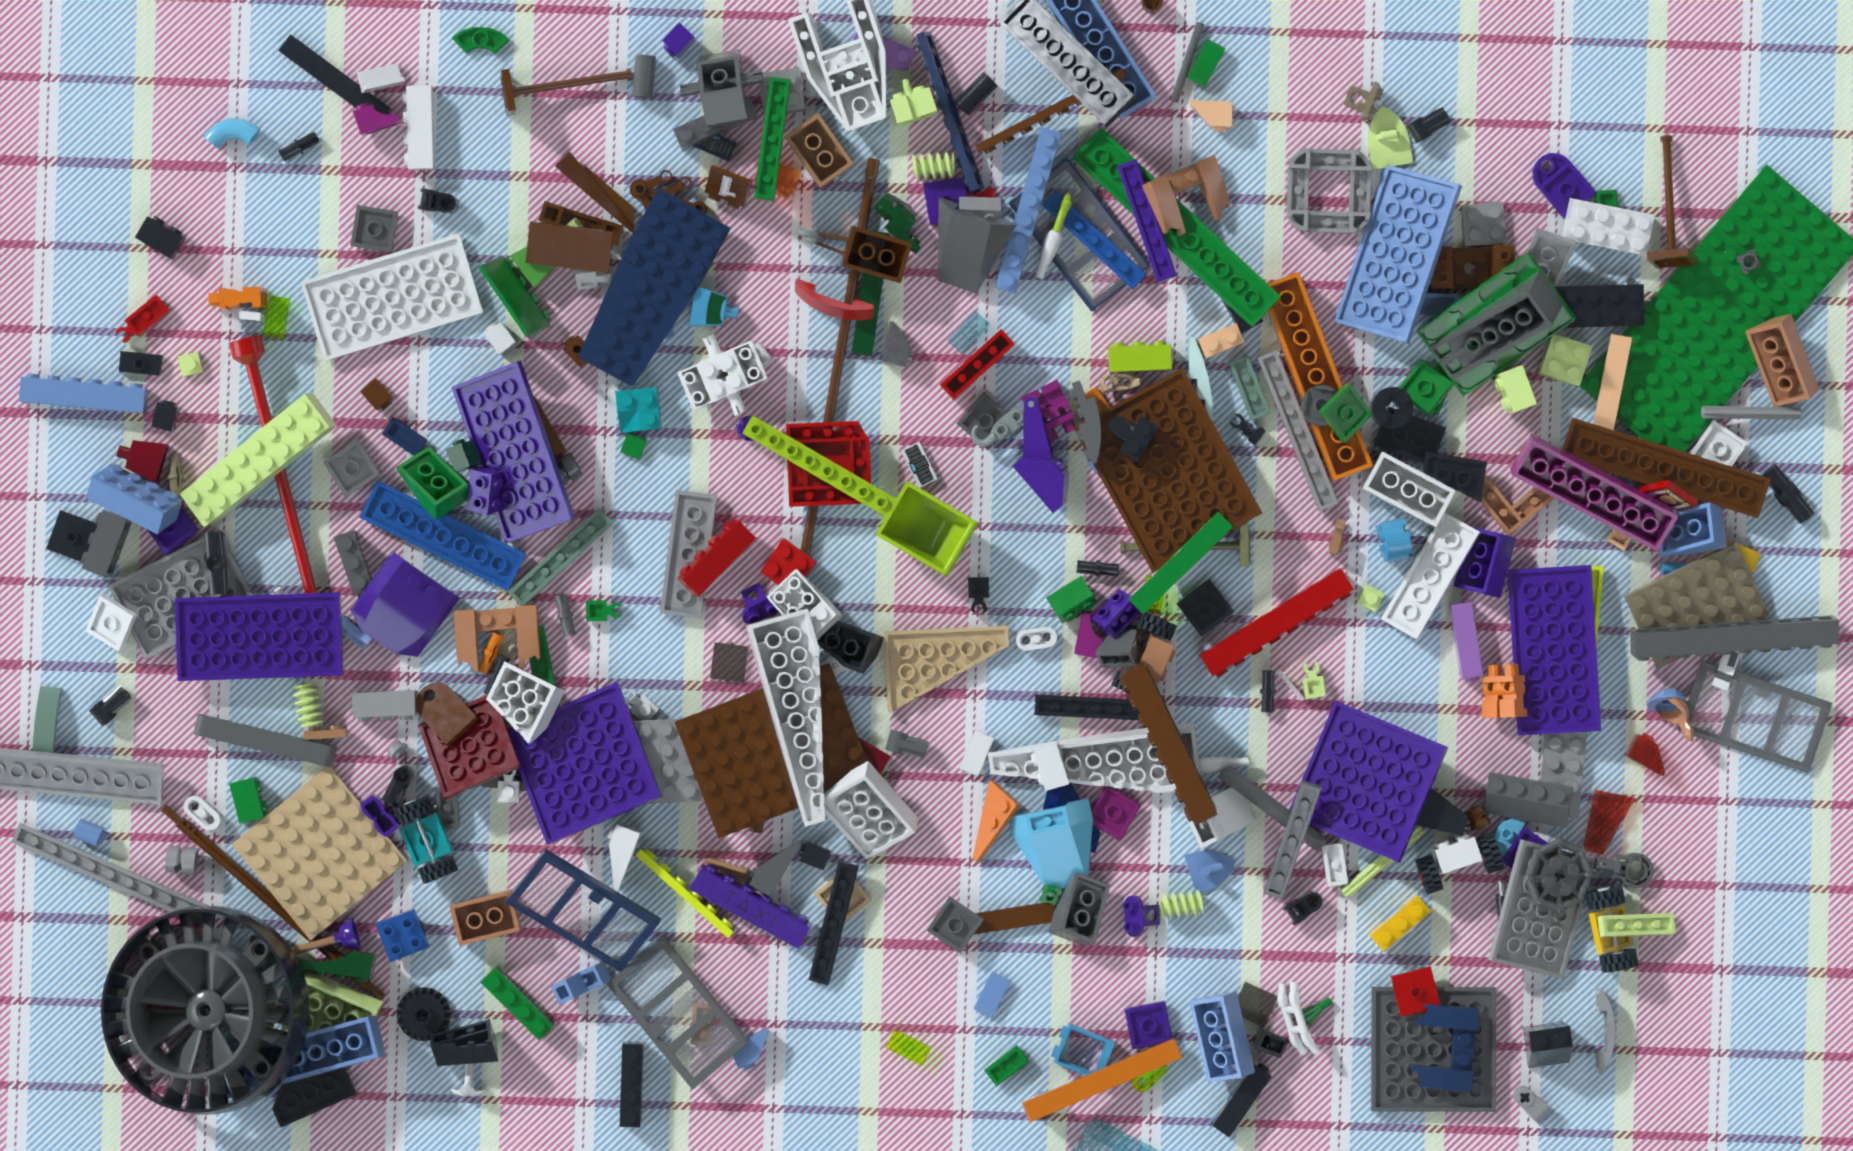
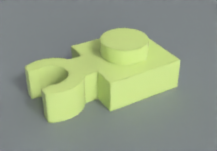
[1302,662,1326,699]

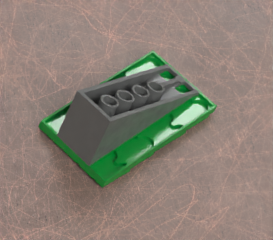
[1416,252,1576,397]

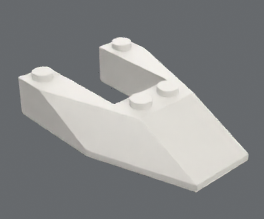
[788,0,887,131]

